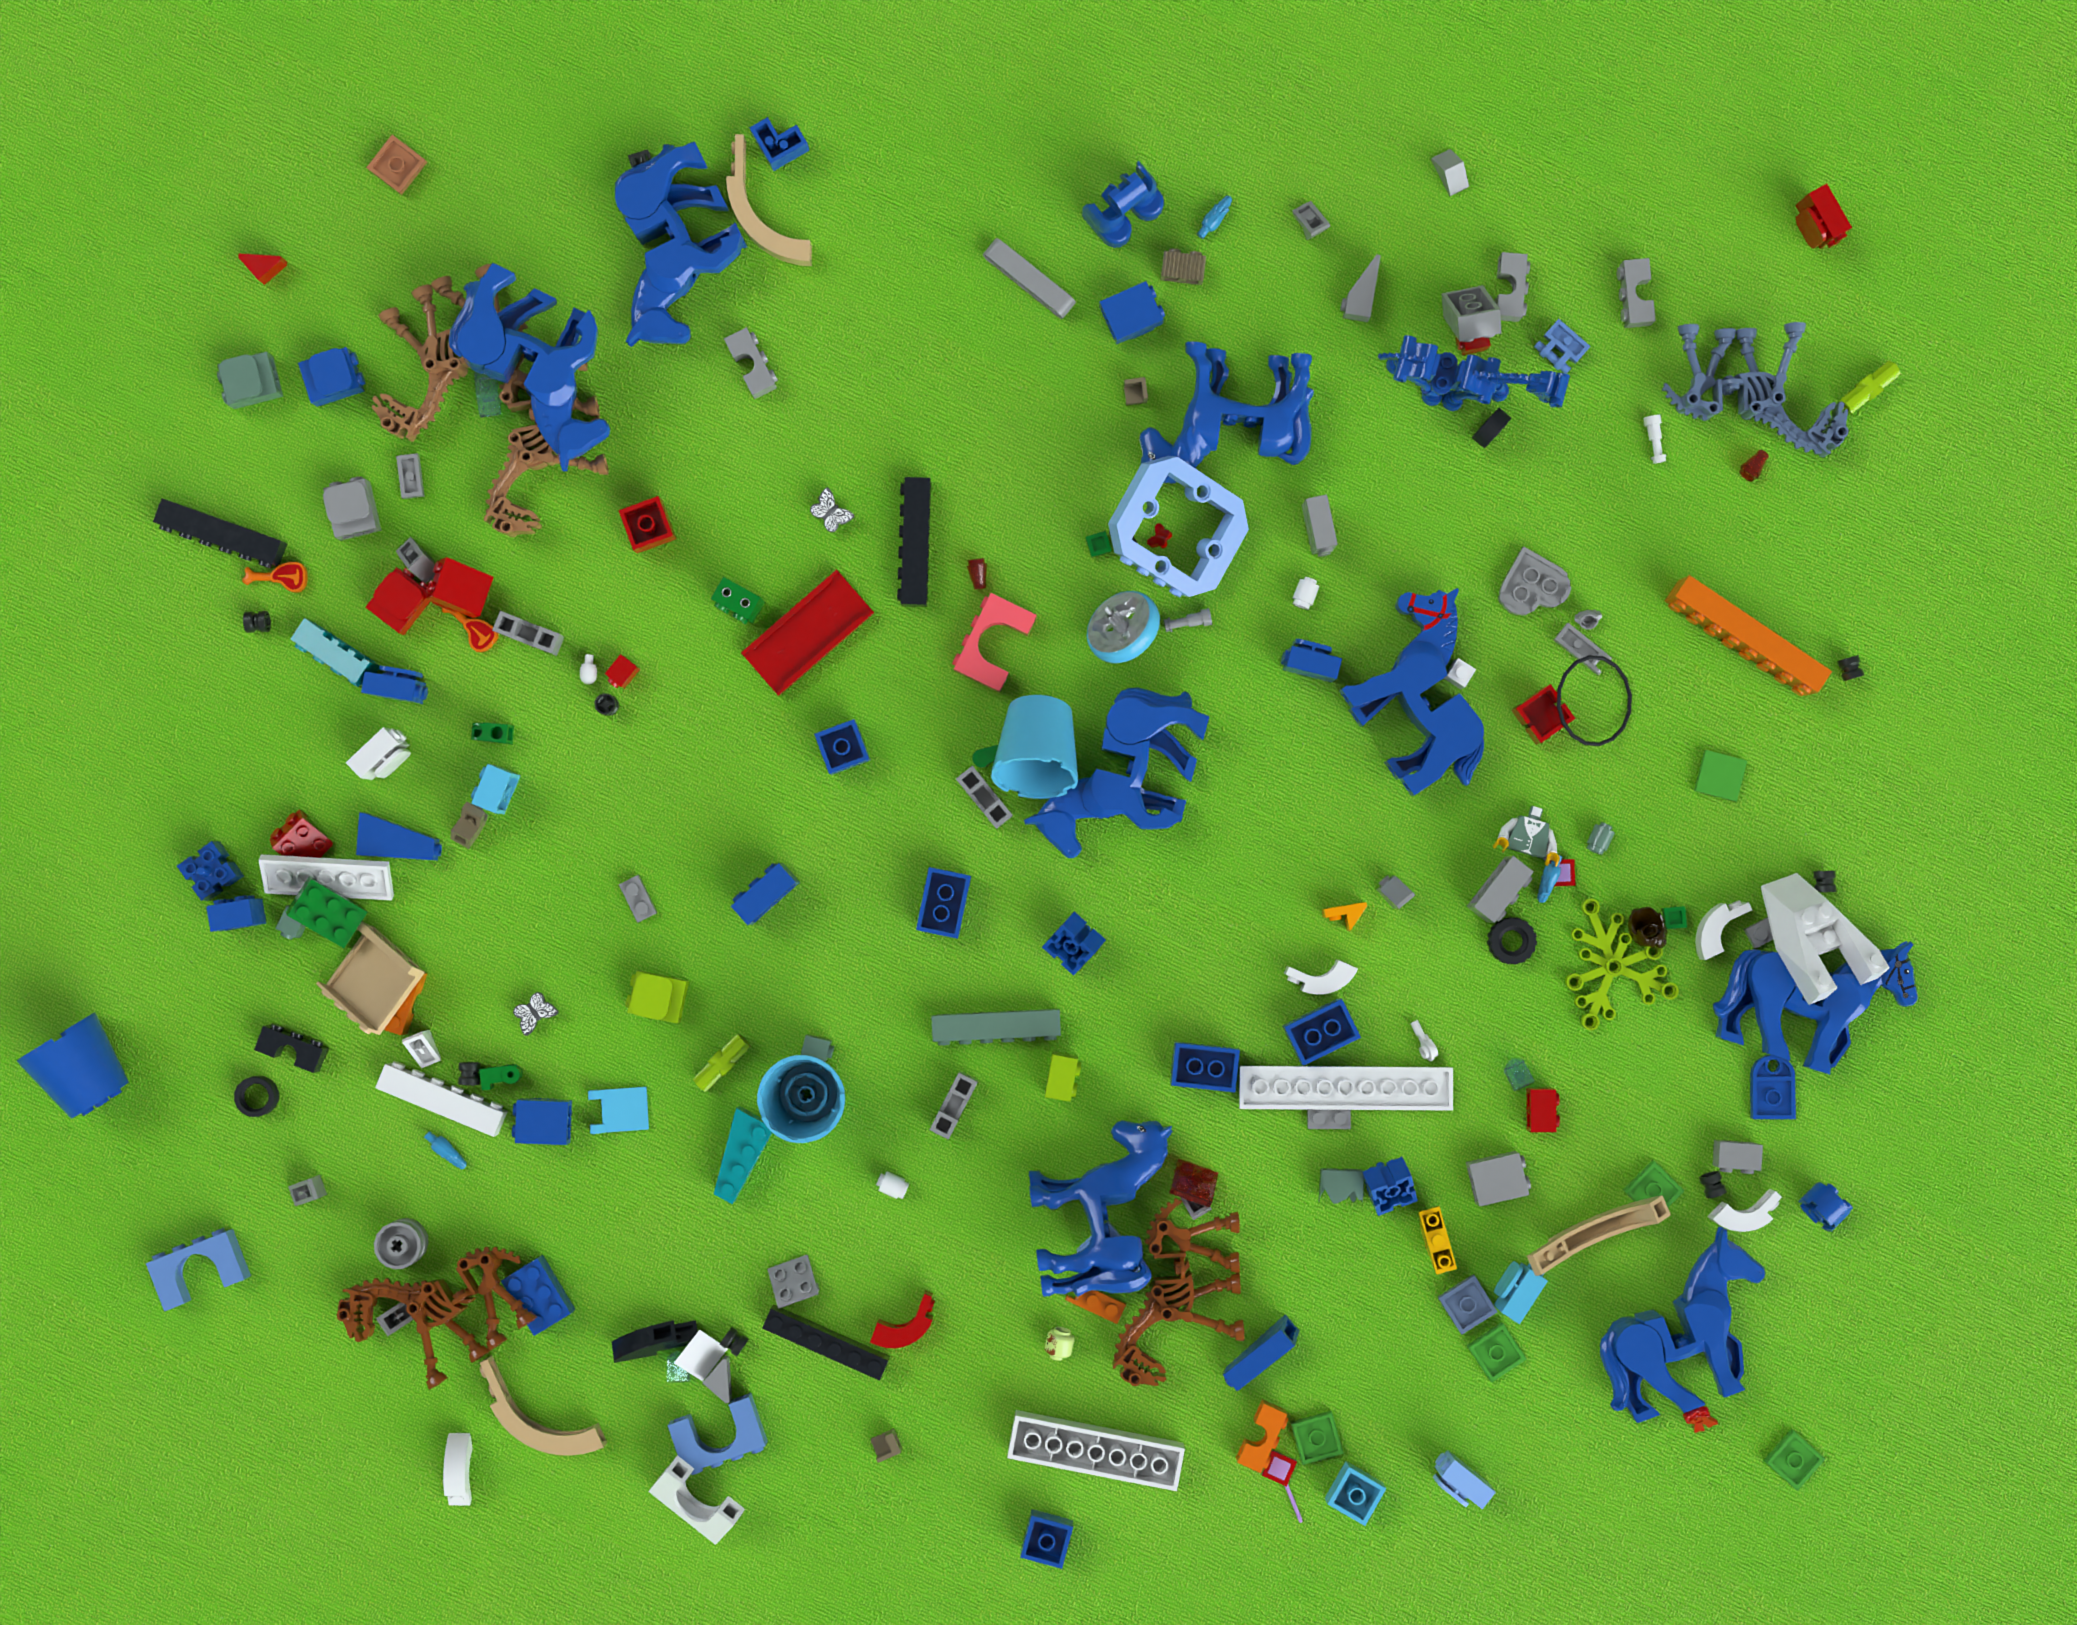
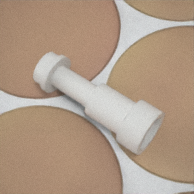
[1643,415,1666,464]

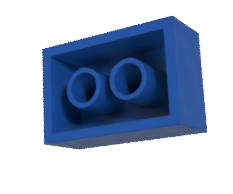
[731,863,800,925]
[916,867,972,939]
[1282,998,1361,1066]
[1170,1041,1240,1092]
[501,1255,575,1336]

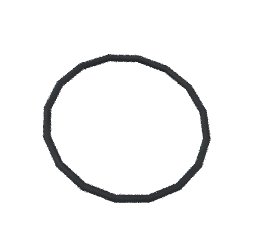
[1557,655,1632,746]

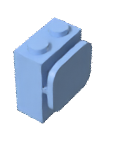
[1433,1450,1496,1509]

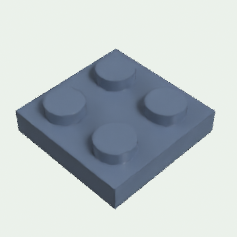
[1438,1274,1497,1335]

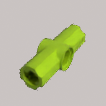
[1838,360,1901,415]
[692,1034,751,1092]

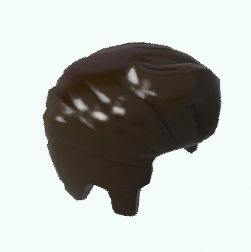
[1628,907,1668,948]

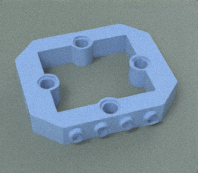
[1108,456,1249,598]

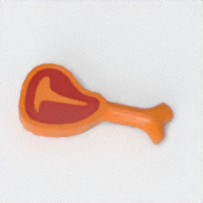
[242,562,308,593]
[441,607,499,653]

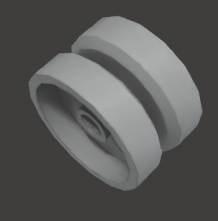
[374,1218,428,1269]

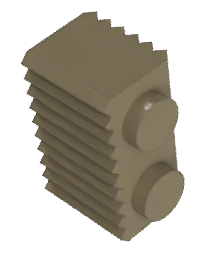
[1160,248,1206,285]

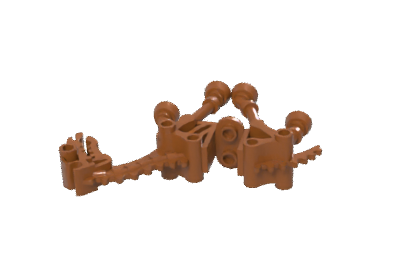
[1112,1198,1244,1386]
[337,1246,537,1390]

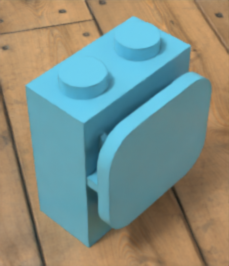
[1494,1261,1548,1324]

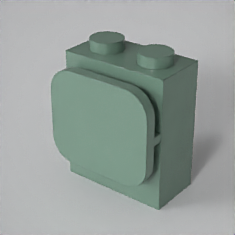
[217,352,283,409]

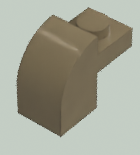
[450,802,488,849]

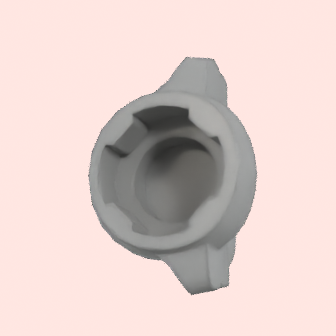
[1574,610,1602,629]

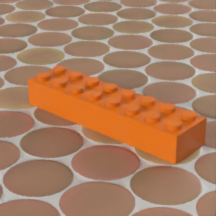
[1665,575,1832,696]

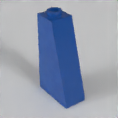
[356,813,442,860]
[1223,1314,1300,1391]

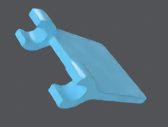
[588,1087,649,1134]

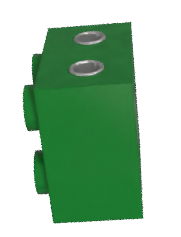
[711,576,765,625]

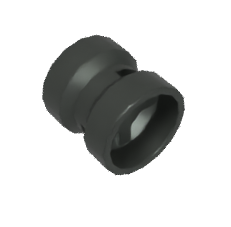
[243,611,271,633]
[1837,655,1864,681]
[594,693,619,716]
[1813,871,1836,892]
[458,1062,481,1085]
[1699,1171,1727,1199]
[719,1327,749,1357]

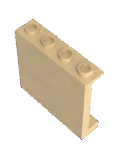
[316,922,425,1035]

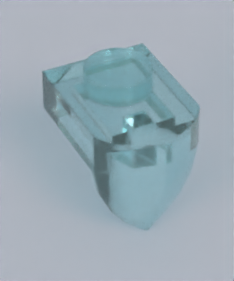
[1504,1058,1535,1091]
[667,1351,690,1383]

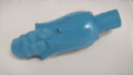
[1197,196,1232,239]
[1537,855,1562,903]
[424,1131,467,1169]

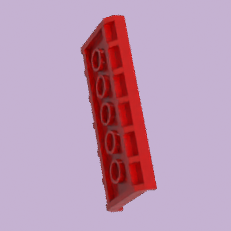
[741,569,874,696]

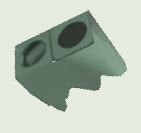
[1318,1168,1364,1204]

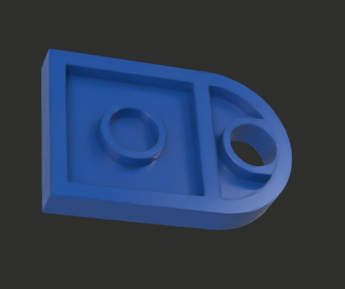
[1750,1055,1796,1119]

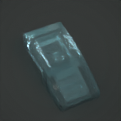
[474,372,501,417]

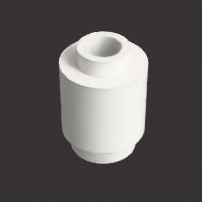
[1293,577,1320,610]
[876,1171,909,1199]

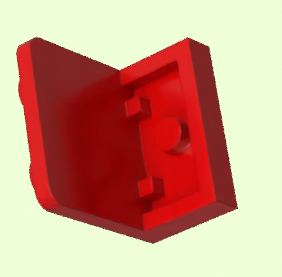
[270,809,333,858]

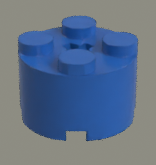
[1799,1182,1853,1232]

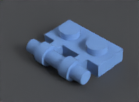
[1534,319,1590,374]

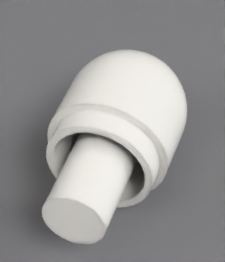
[580,654,597,684]

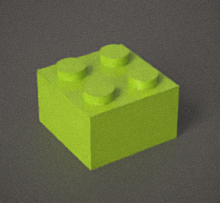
[1045,1052,1081,1102]

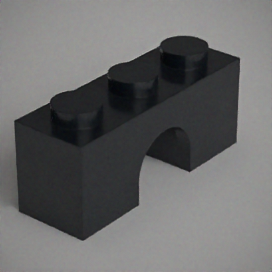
[254,1023,329,1073]

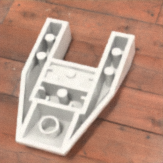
[1761,873,1890,1005]

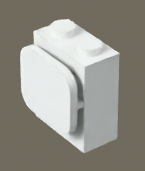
[346,727,411,780]

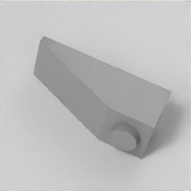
[1340,255,1381,322]

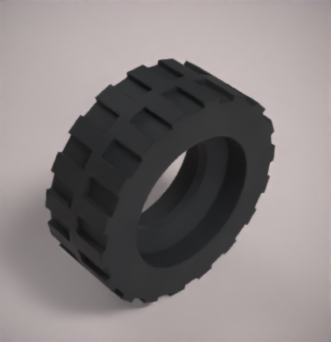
[1487,917,1537,965]

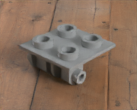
[767,1255,820,1309]

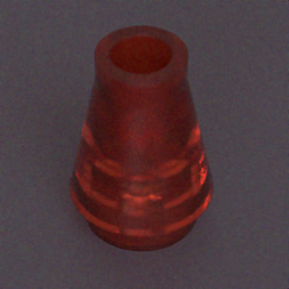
[1739,450,1769,482]
[966,558,987,590]

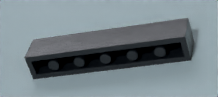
[897,477,931,607]
[153,498,287,569]
[762,1304,890,1381]

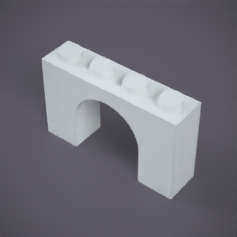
[648,1455,745,1545]

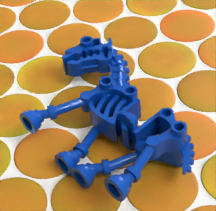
[1378,335,1570,411]

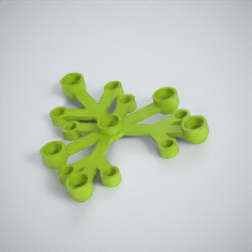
[1565,899,1679,1030]

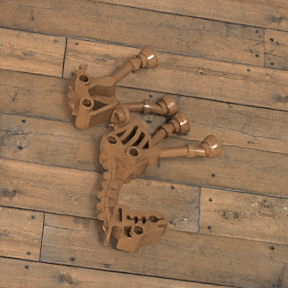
[372,264,529,442]
[484,354,609,537]

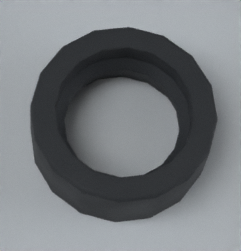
[1472,407,1511,448]
[234,1076,279,1117]

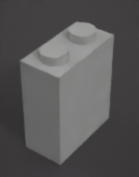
[1301,494,1338,557]
[1466,1151,1531,1207]

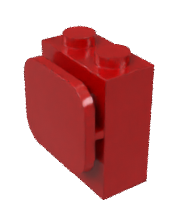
[1795,183,1852,249]
[426,557,494,618]
[365,567,430,635]

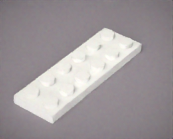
[259,855,394,900]

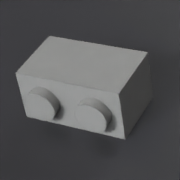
[1713,1140,1763,1174]

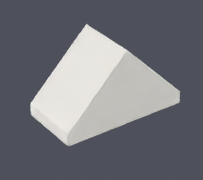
[402,1030,441,1068]

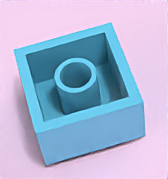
[471,764,521,814]
[1325,1461,1386,1526]

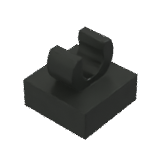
[628,149,651,168]

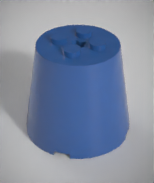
[17,1012,129,1119]

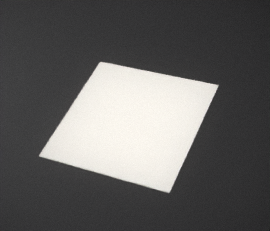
[674,1330,728,1381]

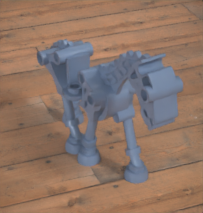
[1662,322,1849,458]

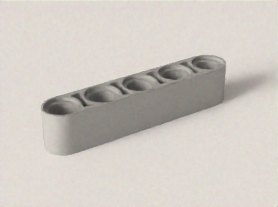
[982,238,1076,319]

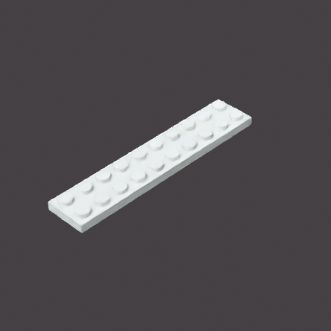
[1239,1066,1453,1110]

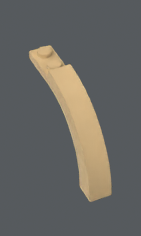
[726,134,812,266]
[1527,1195,1671,1276]
[480,1355,607,1455]

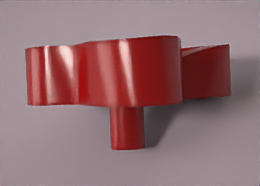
[1147,523,1172,549]

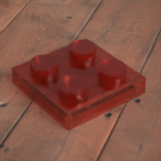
[1169,1159,1218,1208]

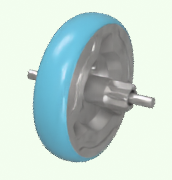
[1087,591,1160,663]

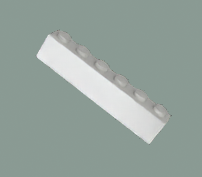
[375,1061,508,1137]

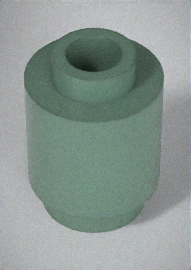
[1586,822,1615,855]

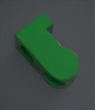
[471,722,514,745]
[972,745,998,768]
[479,1064,523,1091]

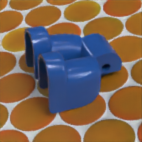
[1082,161,1164,248]

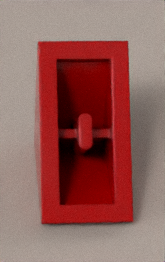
[238,253,287,285]

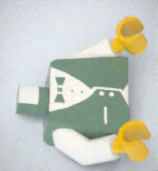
[1493,806,1560,867]

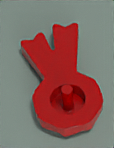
[1683,1406,1718,1433]

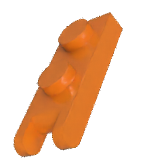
[1065,1290,1126,1324]

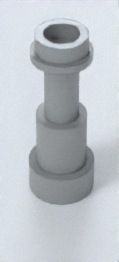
[1164,608,1212,632]

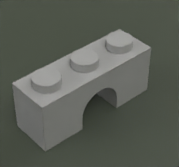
[1495,252,1530,322]
[1617,258,1656,328]
[724,327,778,399]
[492,611,565,656]
[956,766,1013,829]
[930,1070,978,1140]

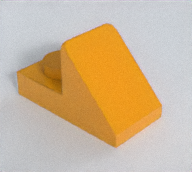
[1322,902,1367,931]

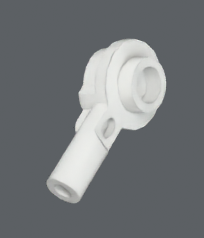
[1410,1020,1438,1061]

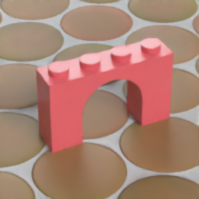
[952,593,1037,693]

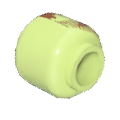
[1045,1327,1074,1361]

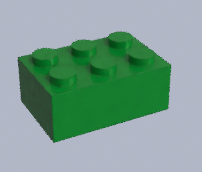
[286,876,368,948]

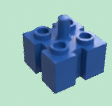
[177,841,244,901]
[1042,911,1106,976]
[1362,1157,1418,1216]

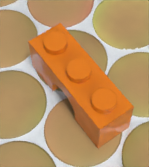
[384,973,428,1035]
[1236,1399,1289,1473]

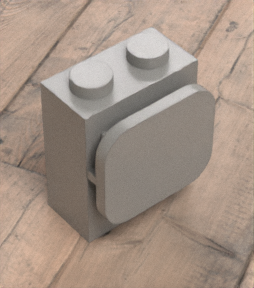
[323,477,382,540]

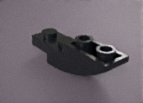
[612,1320,698,1363]

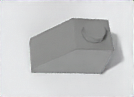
[395,537,436,584]
[1376,875,1415,909]

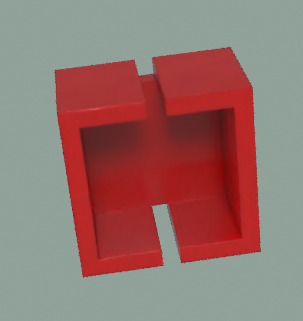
[1511,684,1576,745]

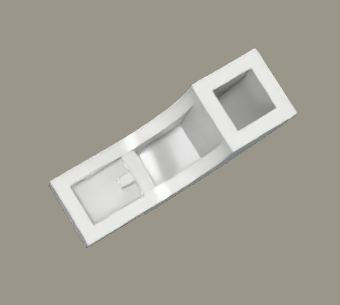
[1695,900,1752,960]
[1284,960,1358,994]
[1707,1189,1782,1232]
[443,1433,473,1506]

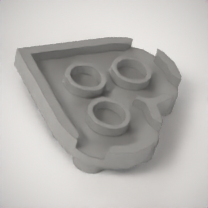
[1498,547,1571,616]

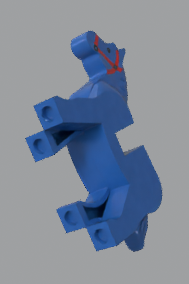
[1339,588,1484,796]

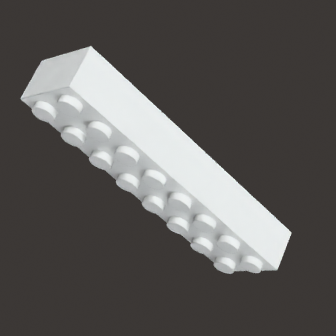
[1007,1410,1185,1491]

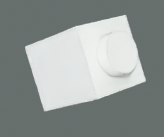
[1443,658,1476,689]

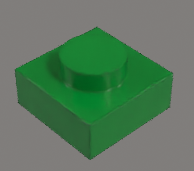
[1085,531,1112,558]
[1662,906,1687,929]

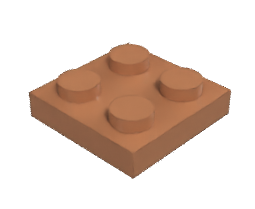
[366,135,427,195]

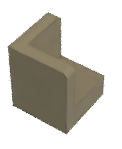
[1123,377,1148,406]
[871,1428,902,1463]

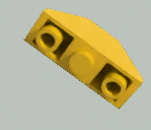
[1418,1206,1457,1275]

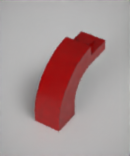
[870,1290,935,1348]

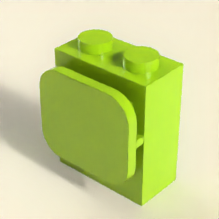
[625,970,689,1023]

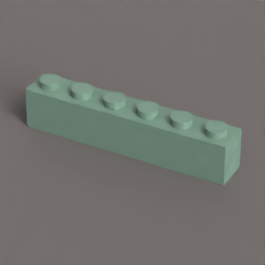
[932,1009,1061,1045]

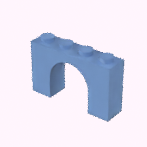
[146,1228,251,1311]
[667,1393,768,1475]

